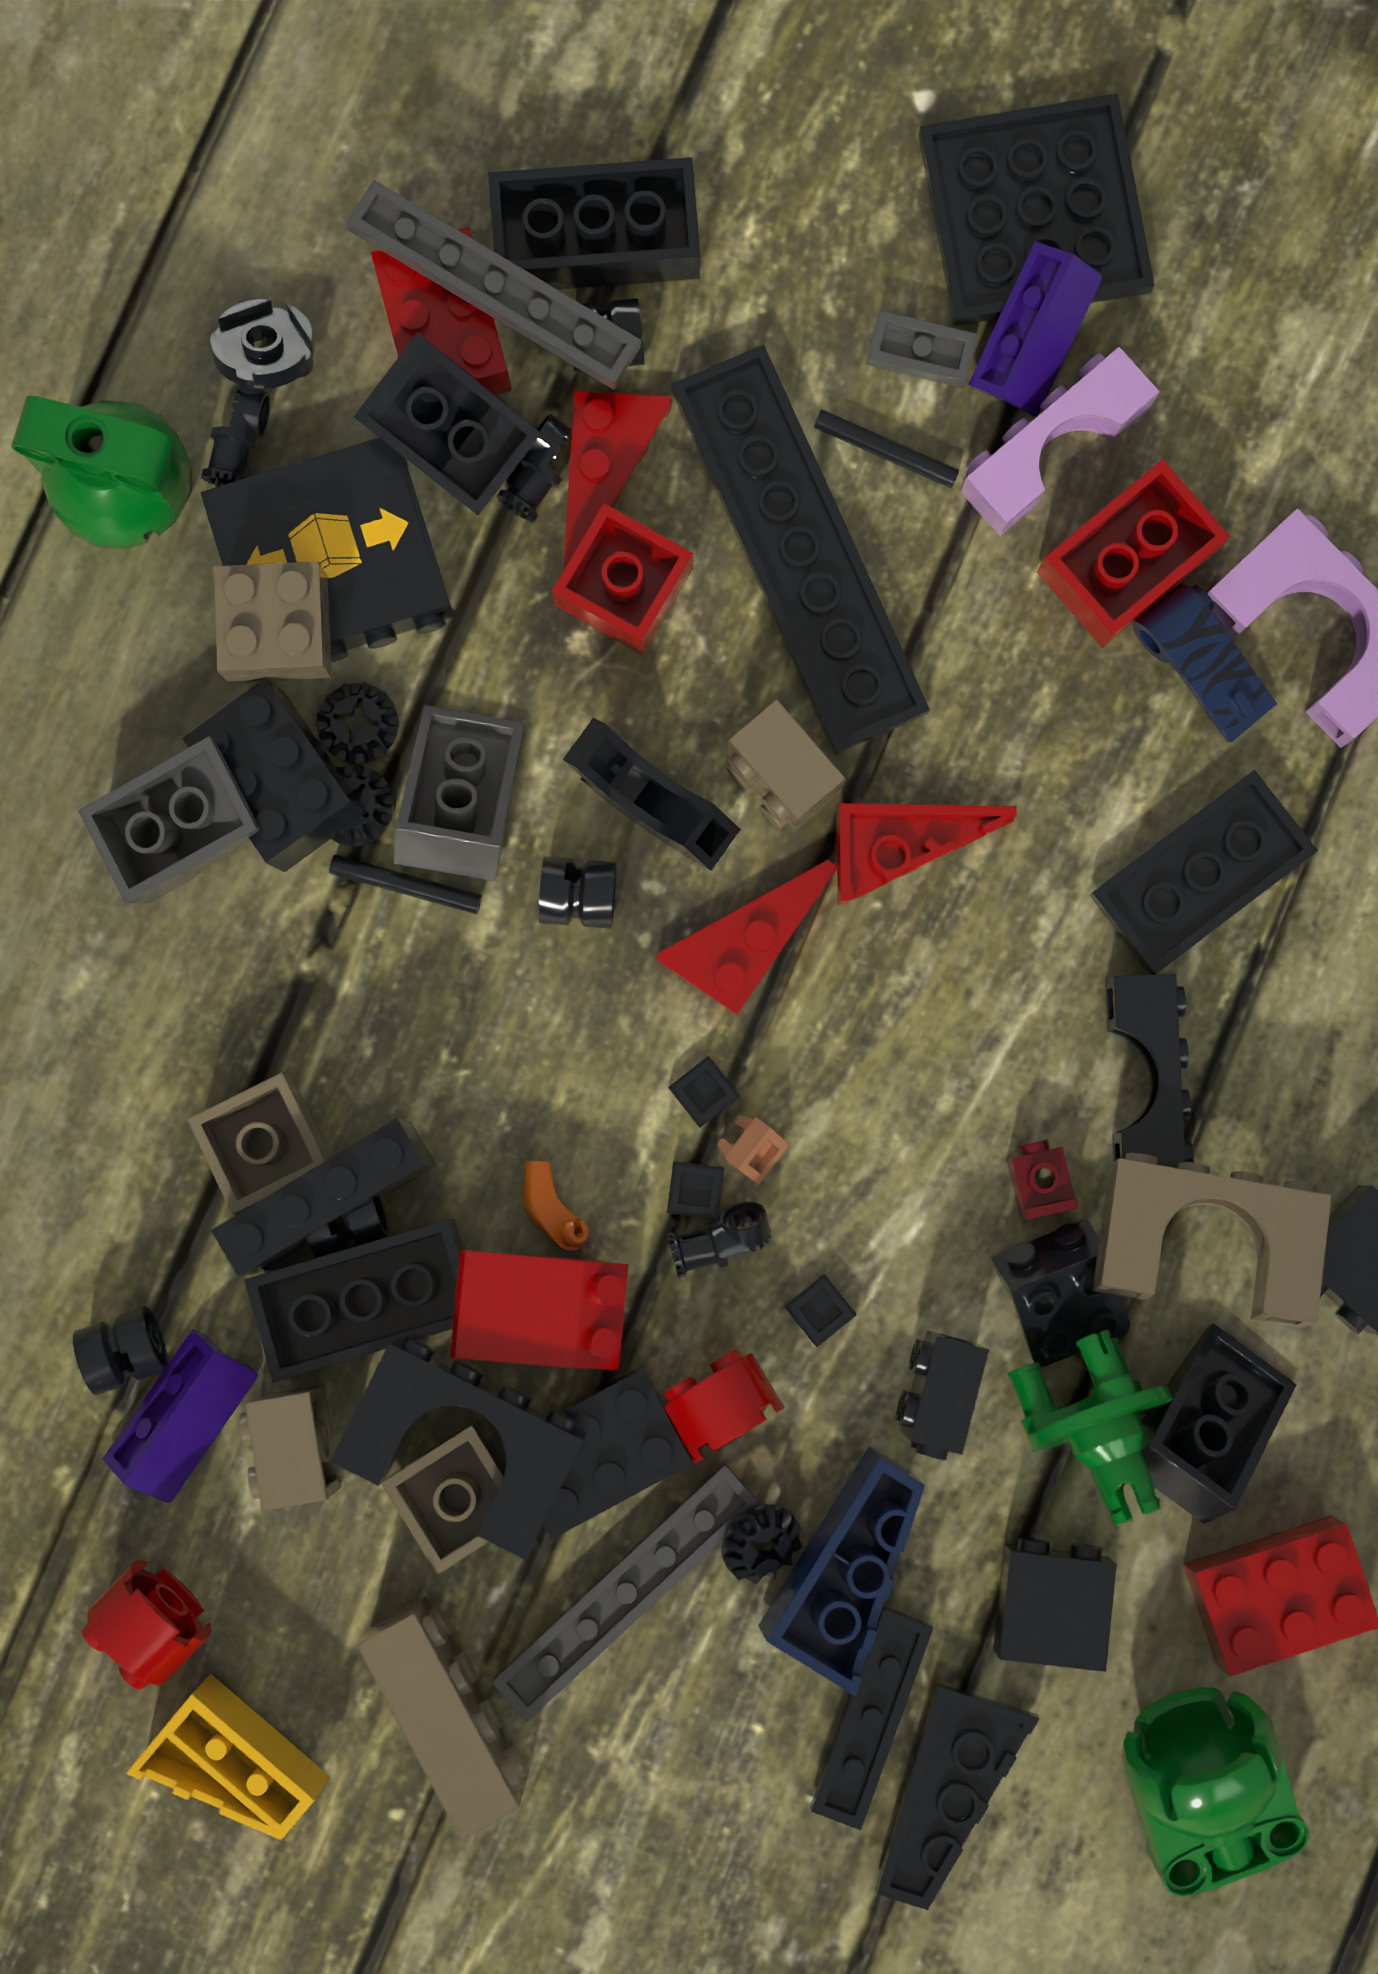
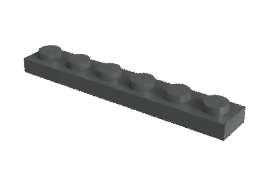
[347,180,641,390]
[491,1463,761,1722]

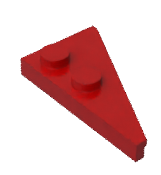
[563,391,671,569]
[836,803,1017,905]
[655,860,837,1016]

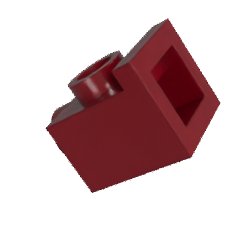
[1007,1139,1079,1220]

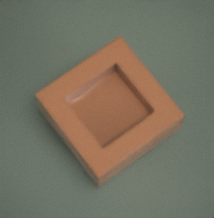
[718,1116,790,1186]

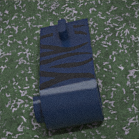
[1133,583,1277,743]

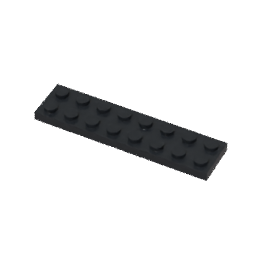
[671,344,930,754]

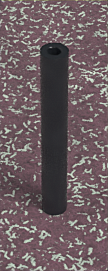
[814,409,960,489]
[329,854,483,915]

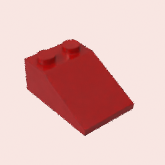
[450,1250,629,1370]

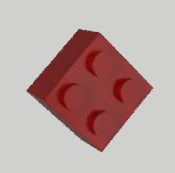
[552,503,693,655]

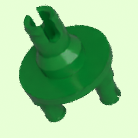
[1008,1330,1172,1526]

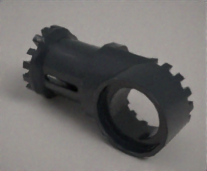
[201,389,270,487]
[496,414,573,523]
[667,1202,771,1278]

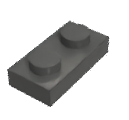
[866,310,978,388]

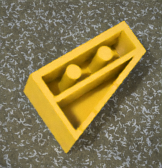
[126,1674,330,1840]

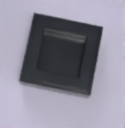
[668,1056,740,1128]
[667,1161,724,1219]
[784,1274,857,1348]

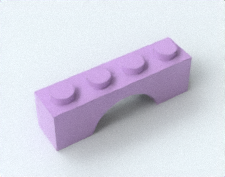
[961,347,1160,536]

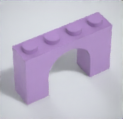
[1207,508,1378,748]

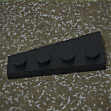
[875,1682,1040,1910]

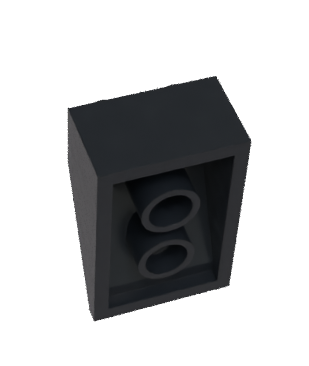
[354,333,542,515]
[1141,1323,1297,1524]

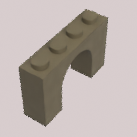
[1093,1153,1332,1328]

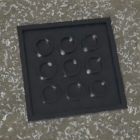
[918,93,1155,326]

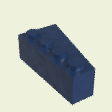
[758,1446,925,1696]

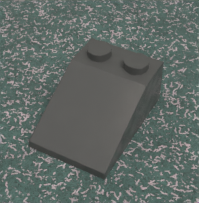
[394,705,525,881]
[78,736,260,903]

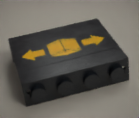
[200,437,455,663]

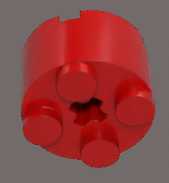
[663,1348,785,1463]
[81,1560,212,1690]

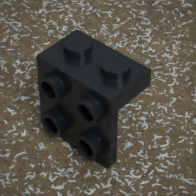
[991,1219,1130,1367]

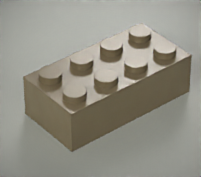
[357,1596,529,1841]

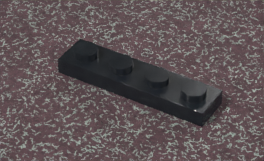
[810,1606,934,1830]

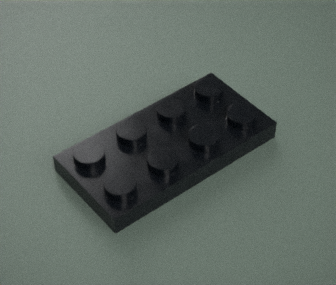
[1089,769,1318,975]

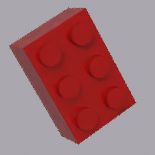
[371,227,512,395]
[1037,459,1230,649]
[1183,1516,1378,1677]

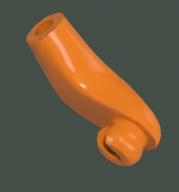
[523,1161,590,1251]

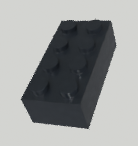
[488,157,700,290]
[244,1219,463,1382]

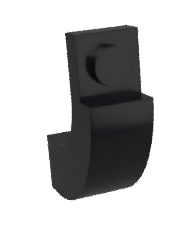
[563,718,741,871]

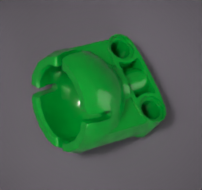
[11,395,192,549]
[1122,1687,1310,1897]

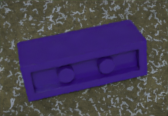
[968,241,1102,417]
[102,1329,258,1503]

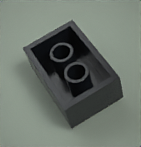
[182,678,367,872]
[502,1365,693,1540]

